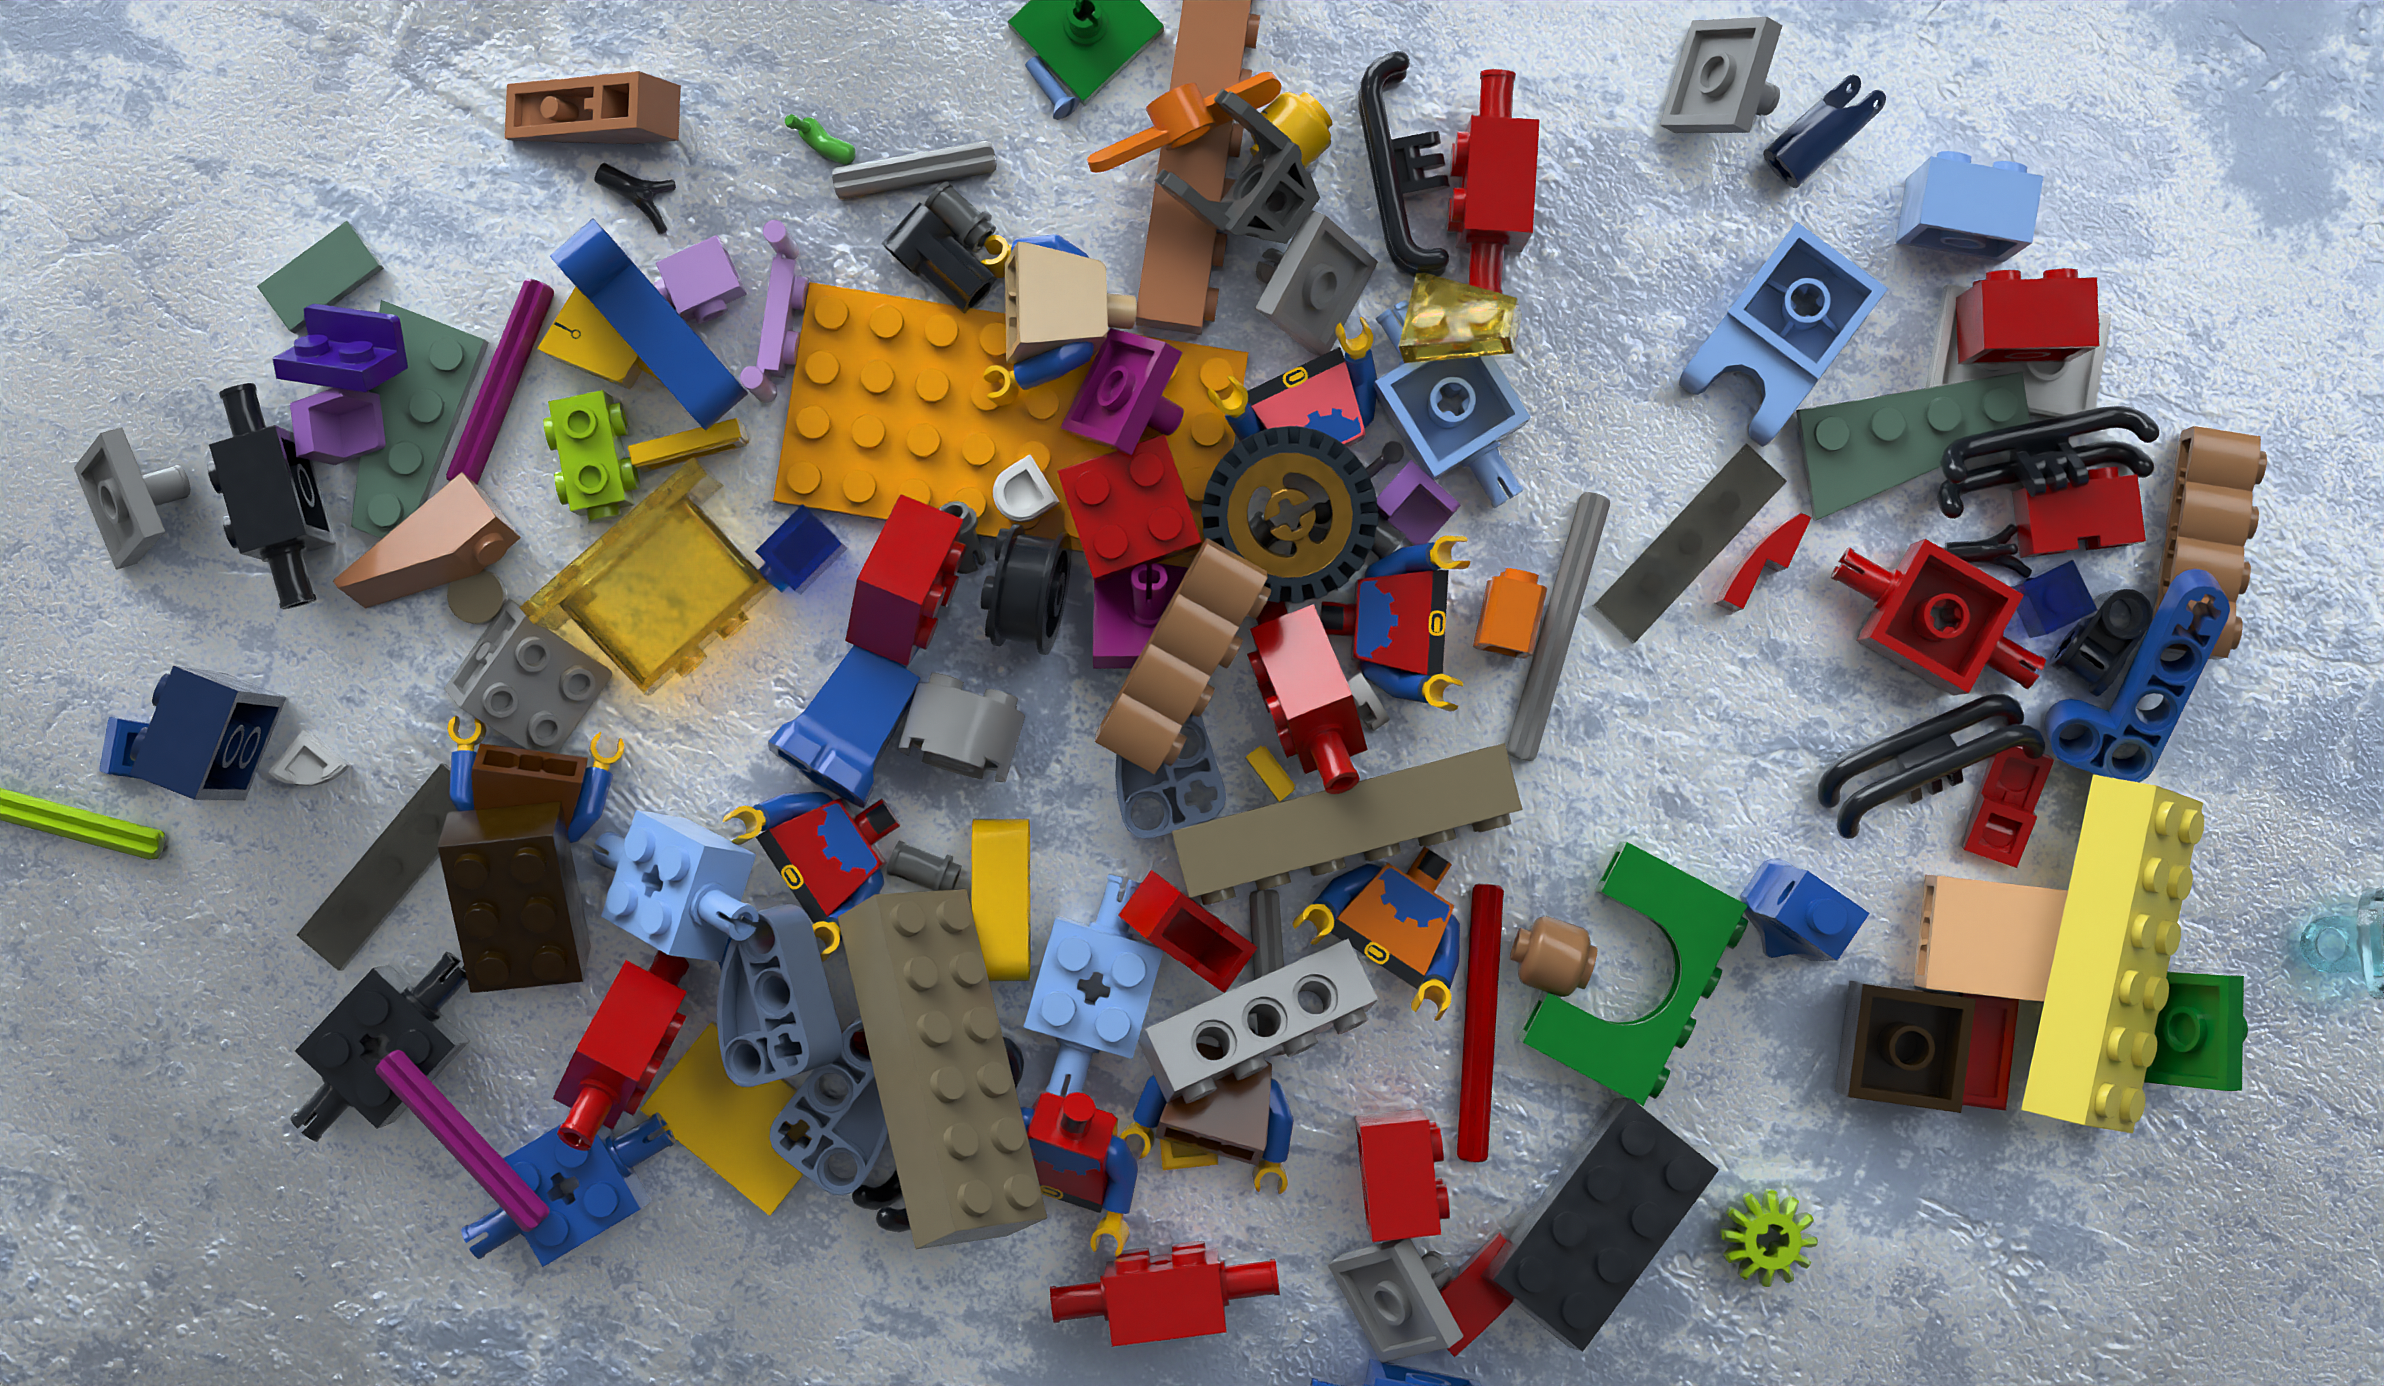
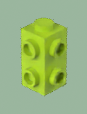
[543,390,640,523]

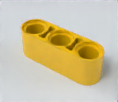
[971,818,1031,981]

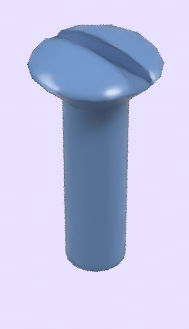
[1025,56,1080,120]

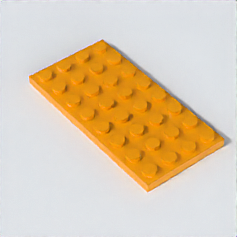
[773,282,1249,568]

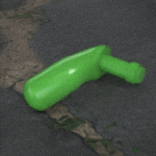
[785,114,856,165]

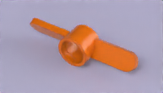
[1087,72,1281,173]

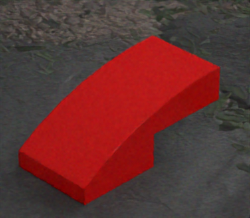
[1715,513,1812,613]
[1962,746,2054,868]
[1439,1232,1513,1357]

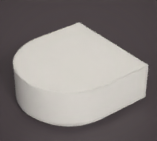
[993,454,1060,522]

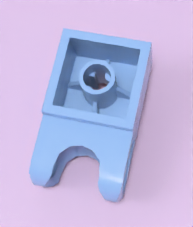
[1679,222,1888,447]

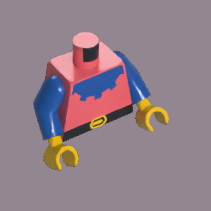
[1208,317,1377,448]

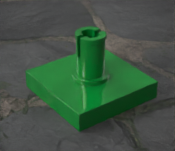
[1008,0,1164,106]
[2144,971,2248,1091]

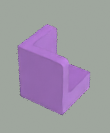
[290,388,386,465]
[1377,460,1461,545]

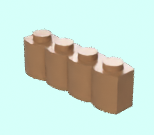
[2151,426,2267,660]
[1095,538,1271,775]

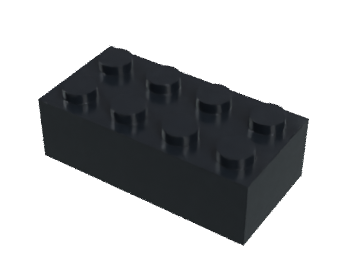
[1481,1098,1719,1352]

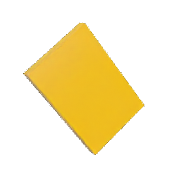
[640,1021,812,1216]

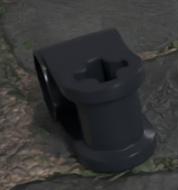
[2049,589,2153,697]

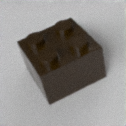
[1835,980,1976,1113]

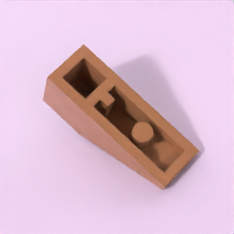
[505,71,681,144]
[333,472,521,609]

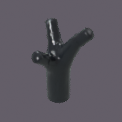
[594,163,676,234]
[1945,524,2032,578]

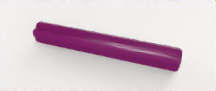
[446,278,554,485]
[375,1050,550,1232]

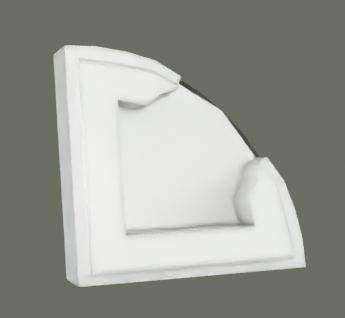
[1347,672,1390,731]
[268,730,351,786]

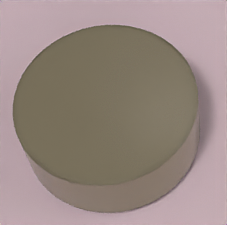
[447,569,507,625]

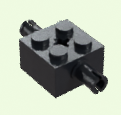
[207,383,336,609]
[290,951,470,1142]

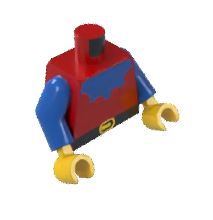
[1320,535,1470,712]
[723,792,901,962]
[1020,1092,1138,1257]

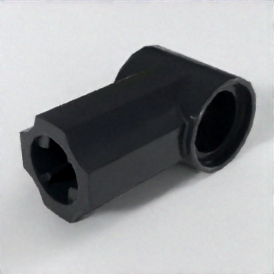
[882,202,997,314]

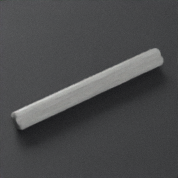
[1506,492,1610,761]

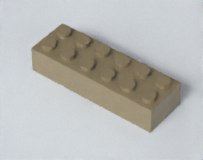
[1172,743,1523,905]
[838,889,1047,1249]

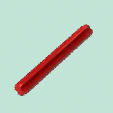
[1457,883,1504,1162]

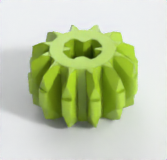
[1719,1189,1818,1287]

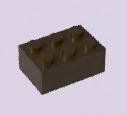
[437,801,591,993]

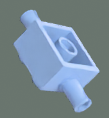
[1373,300,1531,509]
[592,810,759,962]
[1023,874,1164,1096]

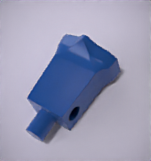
[768,645,920,809]
[1740,859,1870,961]

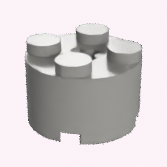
[898,673,1025,782]

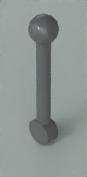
[1311,441,1404,524]

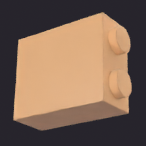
[1914,875,2068,1002]

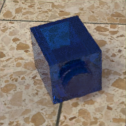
[755,504,848,595]
[2010,560,2098,638]

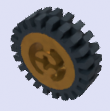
[1201,426,1379,604]

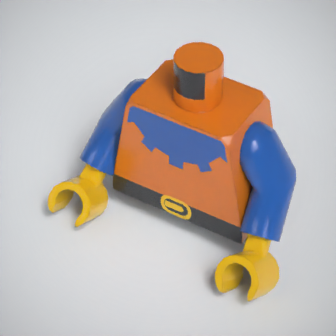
[1292,847,1460,1021]

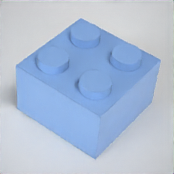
[1895,151,2044,262]

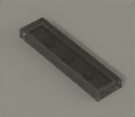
[1592,443,1787,644]
[297,763,458,971]

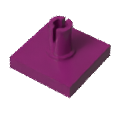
[1060,328,1184,455]
[1093,563,1189,669]

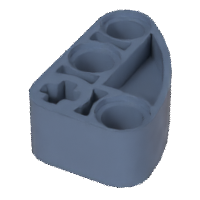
[1115,714,1226,839]
[717,904,843,1087]
[770,1015,889,1196]

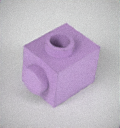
[654,235,747,324]

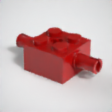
[1447,69,1540,299]
[1831,539,2046,696]
[1247,601,1368,794]
[552,950,689,1151]
[1050,1241,1280,1347]

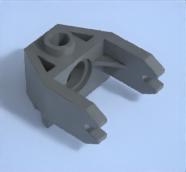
[1154,89,1320,244]

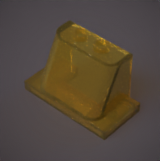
[519,457,775,696]

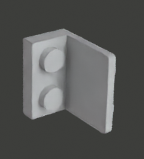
[444,598,612,753]

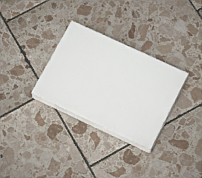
[1926,284,2112,418]

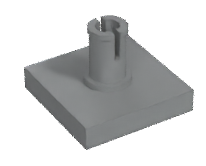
[1660,17,1783,133]
[1255,210,1378,356]
[74,427,191,570]
[1328,1238,1464,1363]

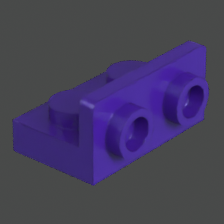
[272,304,408,392]

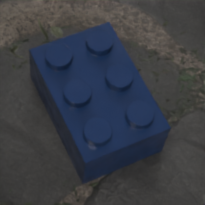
[130,666,286,801]

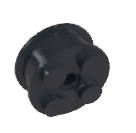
[981,524,1072,655]

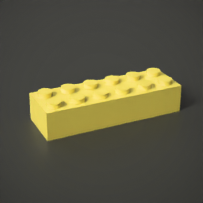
[2021,775,2204,1133]

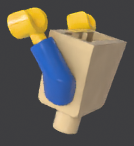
[981,234,1137,406]

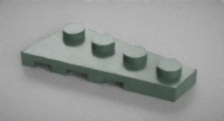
[351,300,489,539]
[1796,372,2030,520]

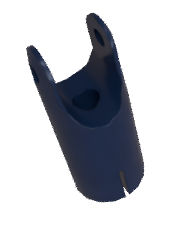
[1763,74,1886,188]

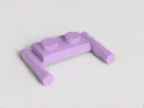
[740,220,809,403]

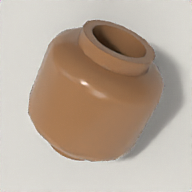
[1510,916,1598,997]

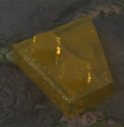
[1398,273,1522,363]

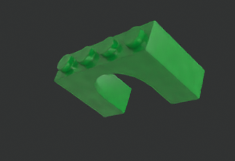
[1517,841,1748,1106]

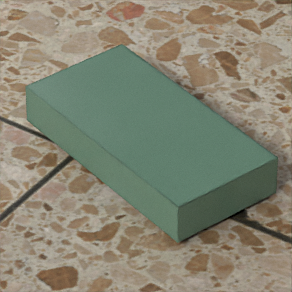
[257,221,384,334]

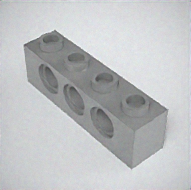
[1138,939,1378,1104]

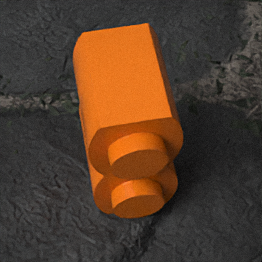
[1473,568,1548,659]

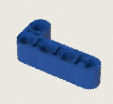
[550,218,748,431]
[2044,569,2230,783]

